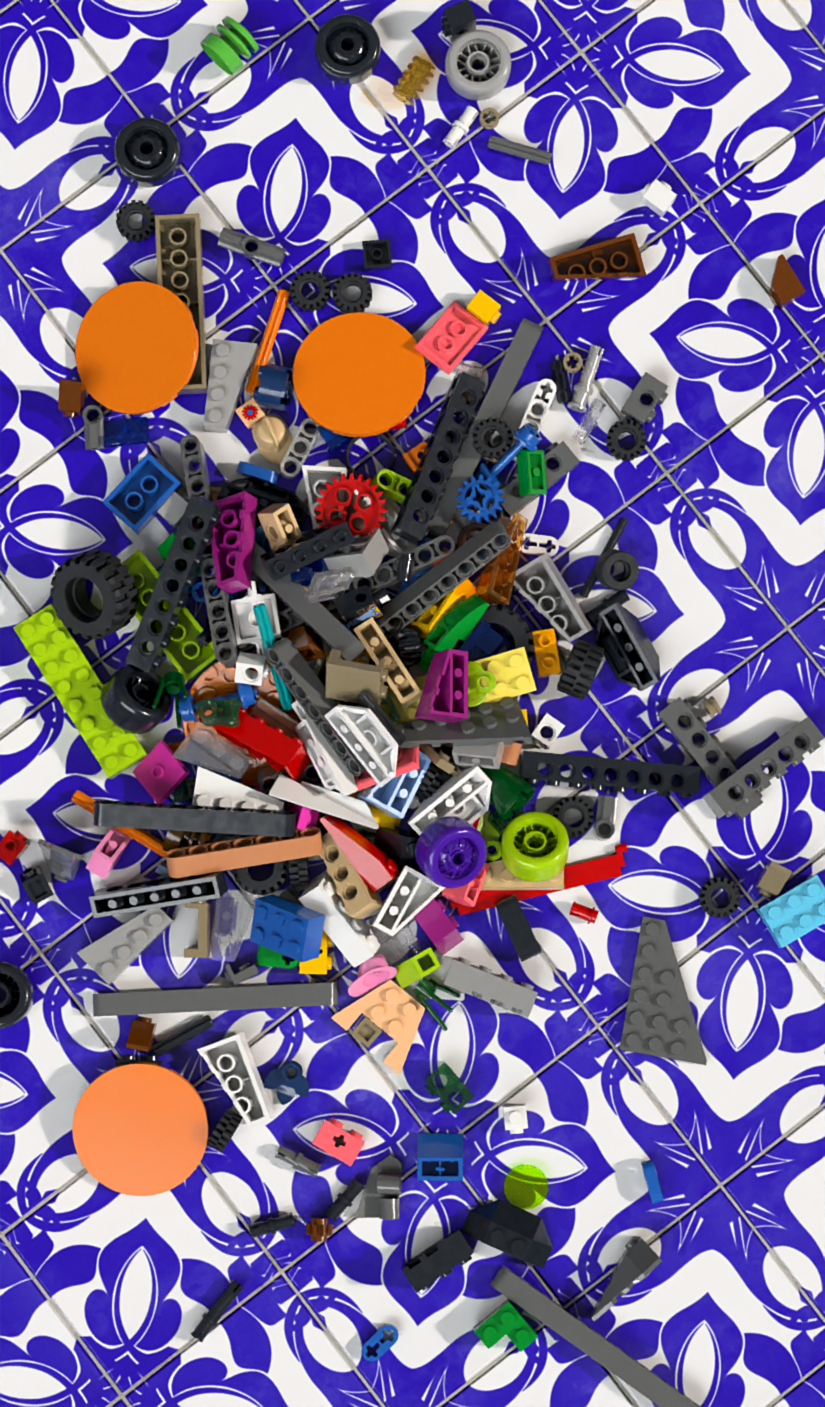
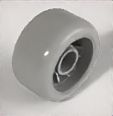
[445,30,511,101]

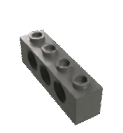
[497,441,580,519]

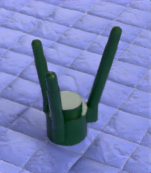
[152,671,187,729]
[413,977,460,1031]

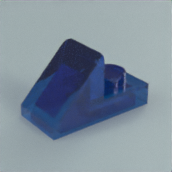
[291,558,335,590]

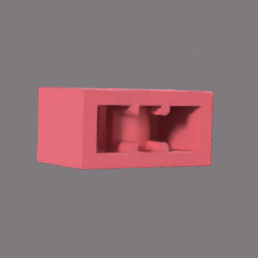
[441,863,489,907]
[312,1118,365,1166]

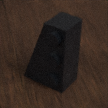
[402,1228,474,1293]

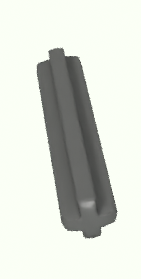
[488,136,552,165]

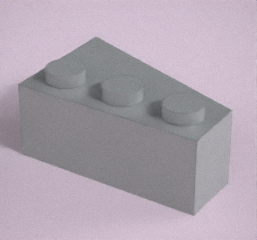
[307,528,389,583]

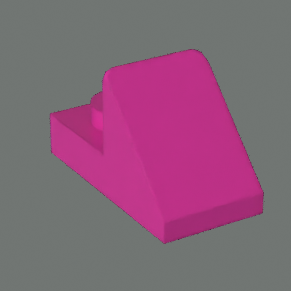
[286,801,320,830]

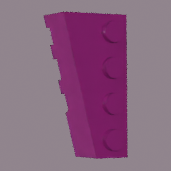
[211,491,258,594]

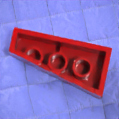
[213,704,311,782]

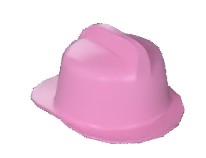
[348,954,397,997]

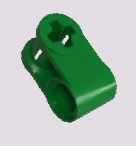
[256,945,300,969]

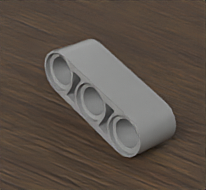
[280,418,321,479]

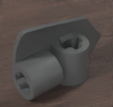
[356,1154,402,1220]

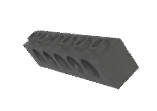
[657,697,763,820]
[702,717,825,819]

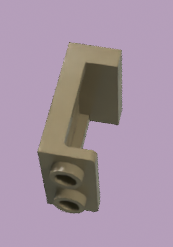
[325,649,389,705]
[184,900,211,958]

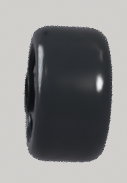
[315,14,381,85]
[114,117,182,188]
[101,664,171,734]
[0,961,34,1029]

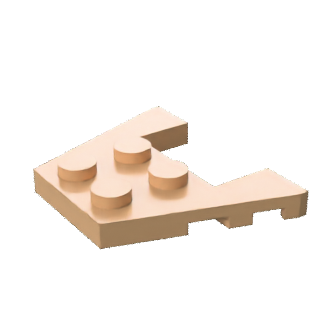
[332,980,425,1074]

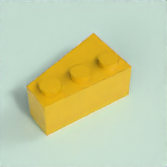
[405,577,478,639]

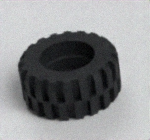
[50,550,138,640]
[453,604,534,665]

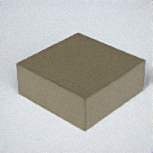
[351,1016,382,1048]

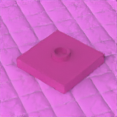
[132,741,190,803]

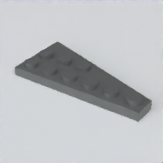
[395,696,533,748]

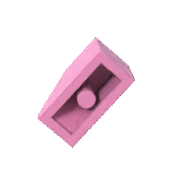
[86,827,132,880]

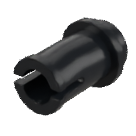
[396,553,415,582]

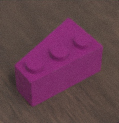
[414,649,468,723]
[414,897,464,956]

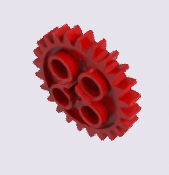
[314,473,388,537]

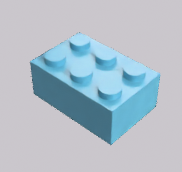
[756,875,825,948]

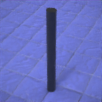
[579,517,628,599]

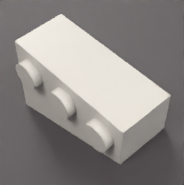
[371,865,446,936]

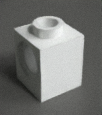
[235,652,270,686]
[531,713,565,749]

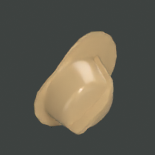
[252,413,293,465]

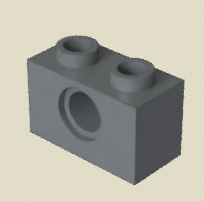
[620,372,668,427]

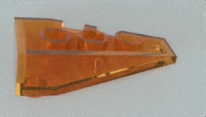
[476,513,528,605]

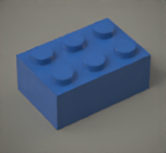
[103,453,183,535]
[250,894,325,962]

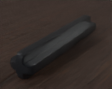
[357,690,406,746]
[152,1015,214,1057]

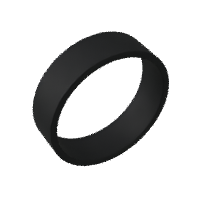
[346,434,395,481]

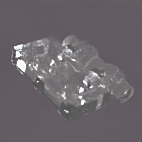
[371,922,422,967]

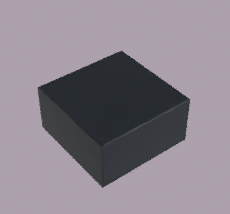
[362,239,392,271]

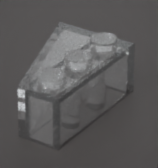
[172,720,254,779]
[209,893,262,962]

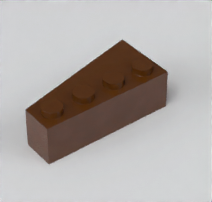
[547,233,647,282]

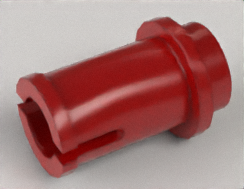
[569,901,599,924]

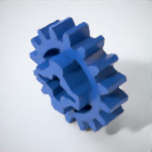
[456,475,505,524]

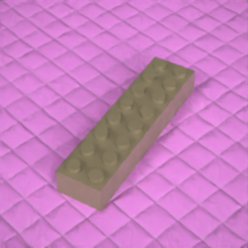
[155,213,208,395]

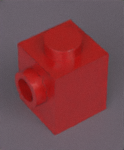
[0,830,29,866]

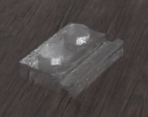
[304,567,355,604]

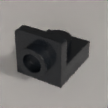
[20,865,54,905]

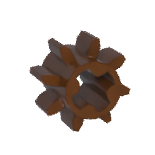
[305,1217,333,1242]

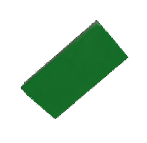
[517,449,547,496]

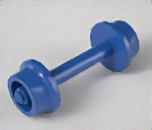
[476,424,542,491]
[178,683,258,723]

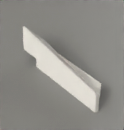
[291,700,358,797]
[269,774,379,829]

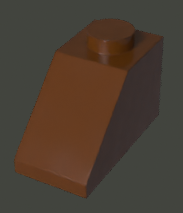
[769,254,806,309]
[58,379,87,419]
[287,626,325,661]
[126,1016,157,1052]

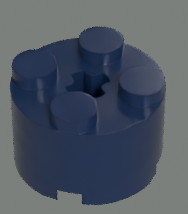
[254,363,294,412]

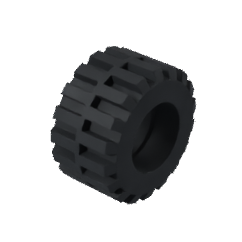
[557,639,604,700]
[232,860,289,895]

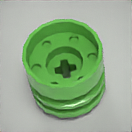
[200,16,259,76]

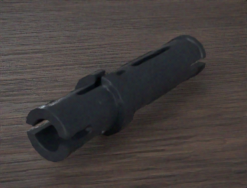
[191,1279,244,1343]

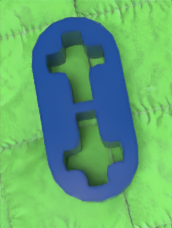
[236,461,279,485]
[641,1159,663,1204]
[362,1324,398,1362]

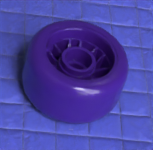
[415,816,487,888]

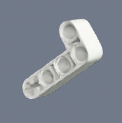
[490,379,556,462]

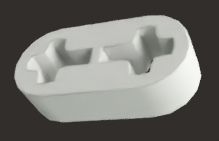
[517,533,559,557]

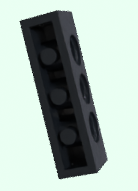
[260,516,355,581]

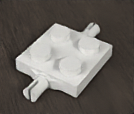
[231,581,282,655]

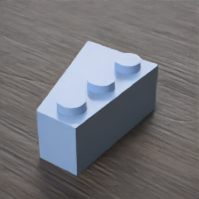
[356,751,431,819]

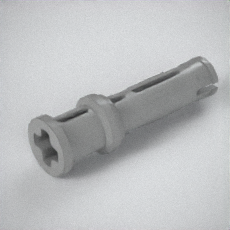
[567,345,604,413]

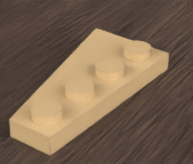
[480,860,564,891]

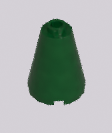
[480,764,536,820]

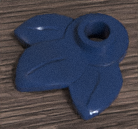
[264,1060,309,1105]

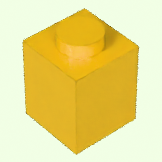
[466,290,501,326]

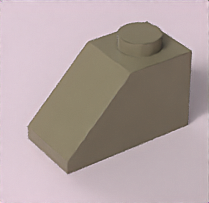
[755,861,792,898]

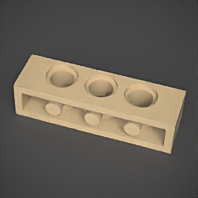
[257,503,322,592]
[353,617,422,708]
[319,832,382,919]

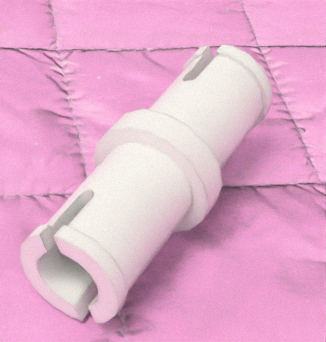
[443,105,479,149]

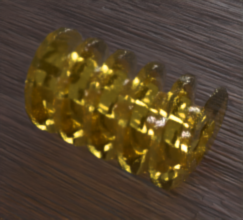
[393,56,436,107]

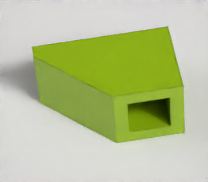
[394,947,441,989]

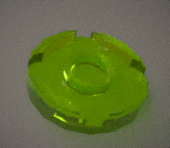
[504,1164,549,1210]

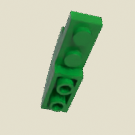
[417,594,489,672]

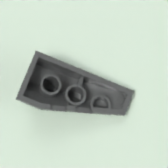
[38,839,84,883]
[590,1237,662,1322]

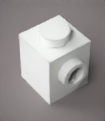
[641,180,677,217]
[503,1104,528,1134]

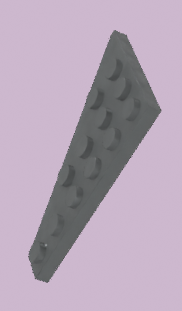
[619,916,707,1065]

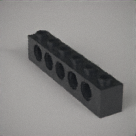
[89,871,228,918]

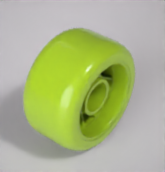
[501,811,569,882]

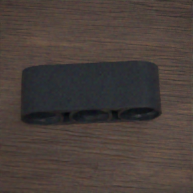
[494,894,542,962]

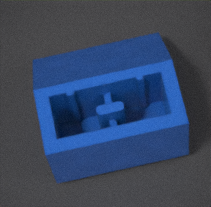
[417,1133,463,1181]

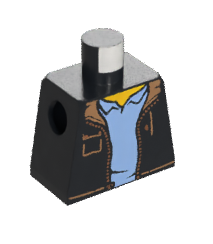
[333,585,391,634]

